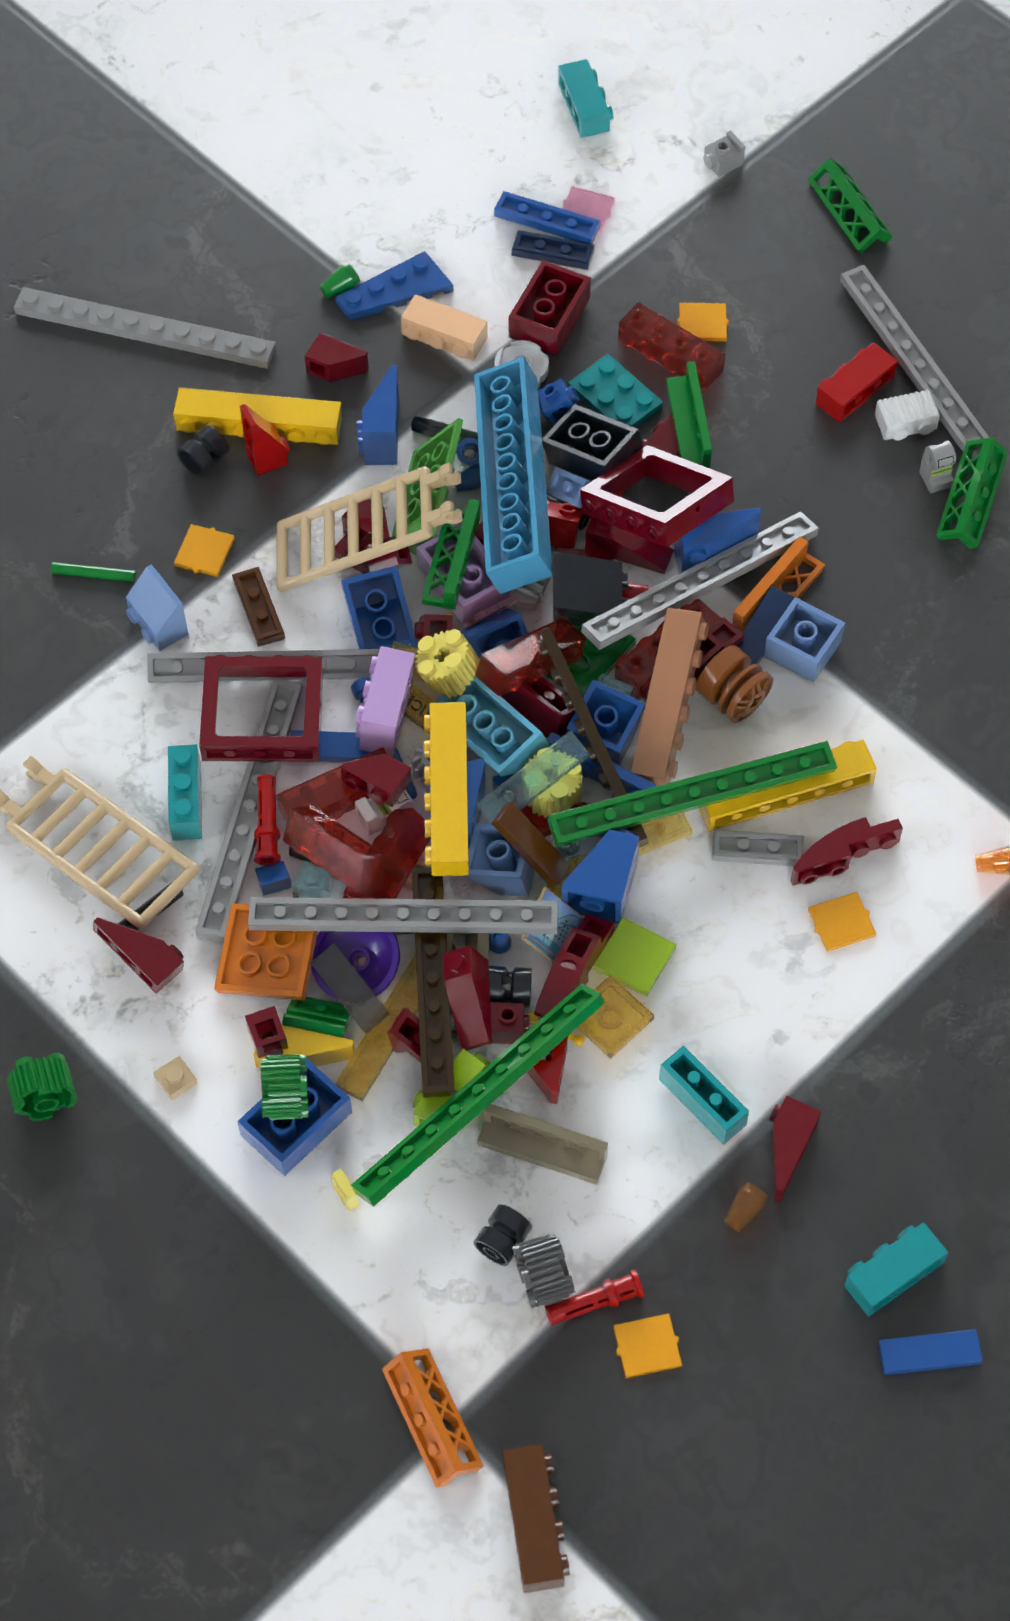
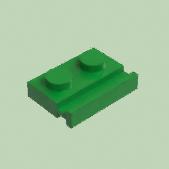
[282,997,354,1038]

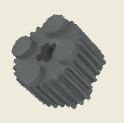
[512,1234,575,1308]

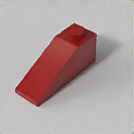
[240,404,290,476]

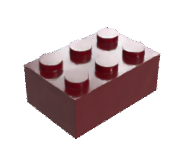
[508,260,591,355]

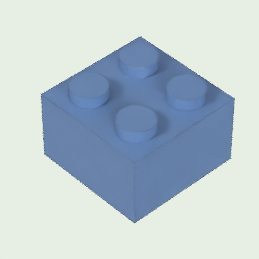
[764,597,845,682]

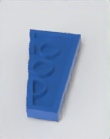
[336,251,454,321]

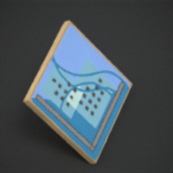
[522,887,584,964]

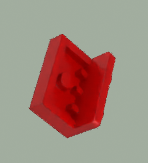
[547,500,583,548]

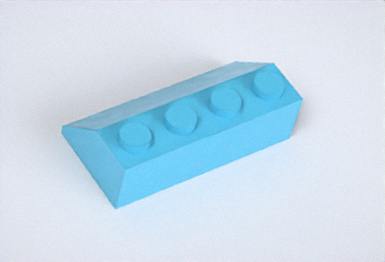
[427,676,553,776]

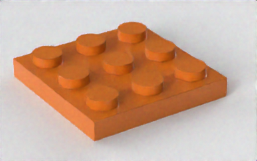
[214,903,318,1001]

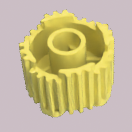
[415,629,482,699]
[522,748,582,819]

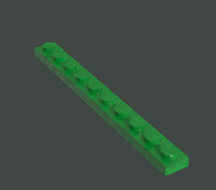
[547,741,838,847]
[351,984,605,1207]

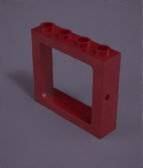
[580,445,734,547]
[199,655,323,762]

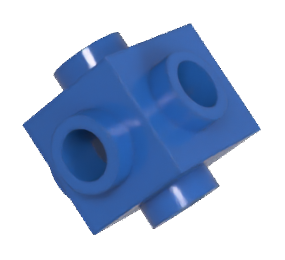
[538,379,579,426]

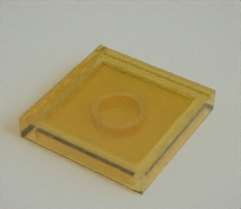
[577,975,654,1059]

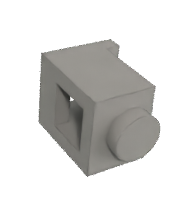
[703,130,746,177]

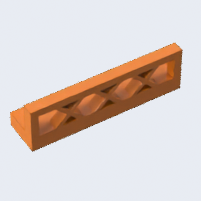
[732,536,825,633]
[382,1348,484,1488]

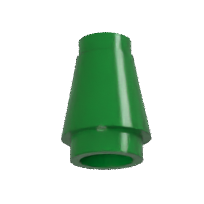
[319,264,360,299]

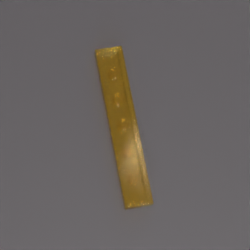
[335,954,418,1102]

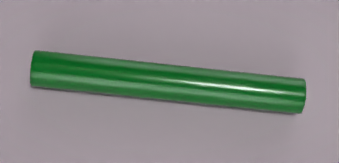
[51,562,136,582]

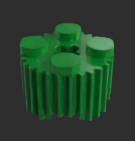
[7,1053,77,1122]
[260,1054,308,1120]

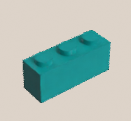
[558,59,613,138]
[168,744,202,841]
[659,1045,749,1145]
[844,1222,949,1317]

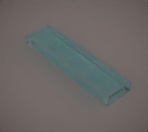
[476,731,590,830]

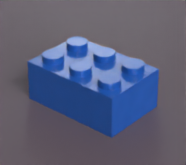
[237,1058,352,1177]

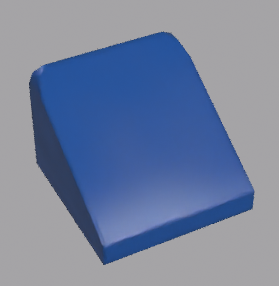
[255,861,292,896]

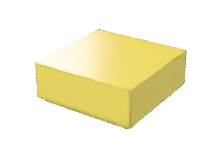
[331,1169,359,1211]

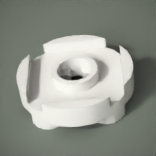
[495,341,549,388]

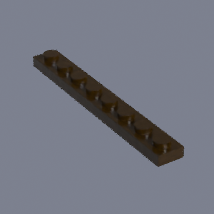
[537,627,648,848]
[411,867,455,1098]

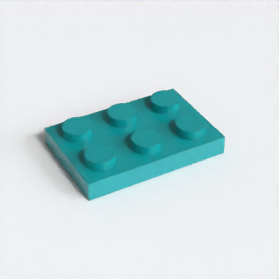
[568,354,663,428]

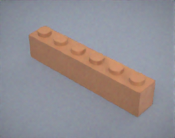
[630,608,709,785]

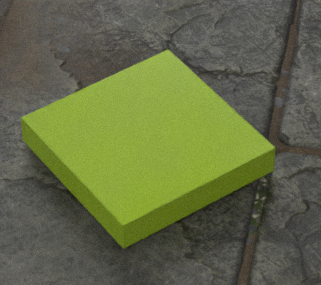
[593,917,677,997]

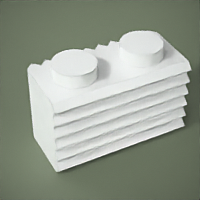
[875,389,940,440]

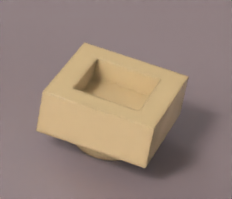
[153,1055,198,1100]

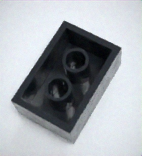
[542,404,644,481]

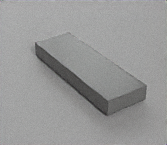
[712,829,804,866]

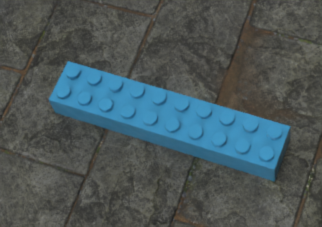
[474,356,553,594]

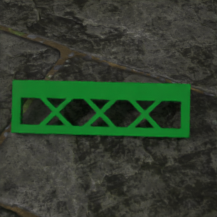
[807,157,894,253]
[666,361,712,468]
[936,437,1009,548]
[421,499,480,610]

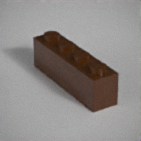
[503,1444,570,1593]

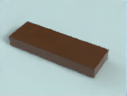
[232,566,285,647]
[491,801,571,888]

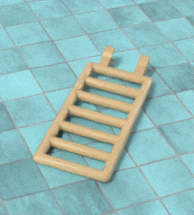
[276,463,463,592]
[0,756,200,929]

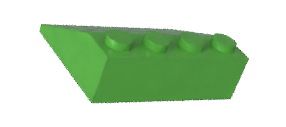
[391,418,463,556]

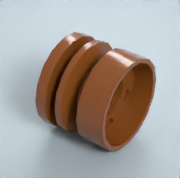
[695,645,774,723]

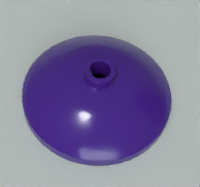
[311,931,400,1003]

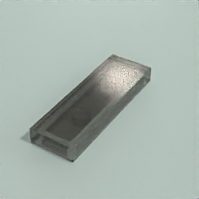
[311,943,390,1034]

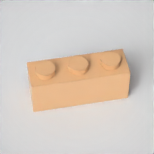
[401,294,488,361]

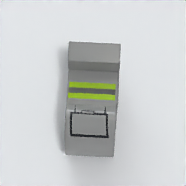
[919,441,956,493]

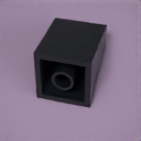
[553,552,628,626]

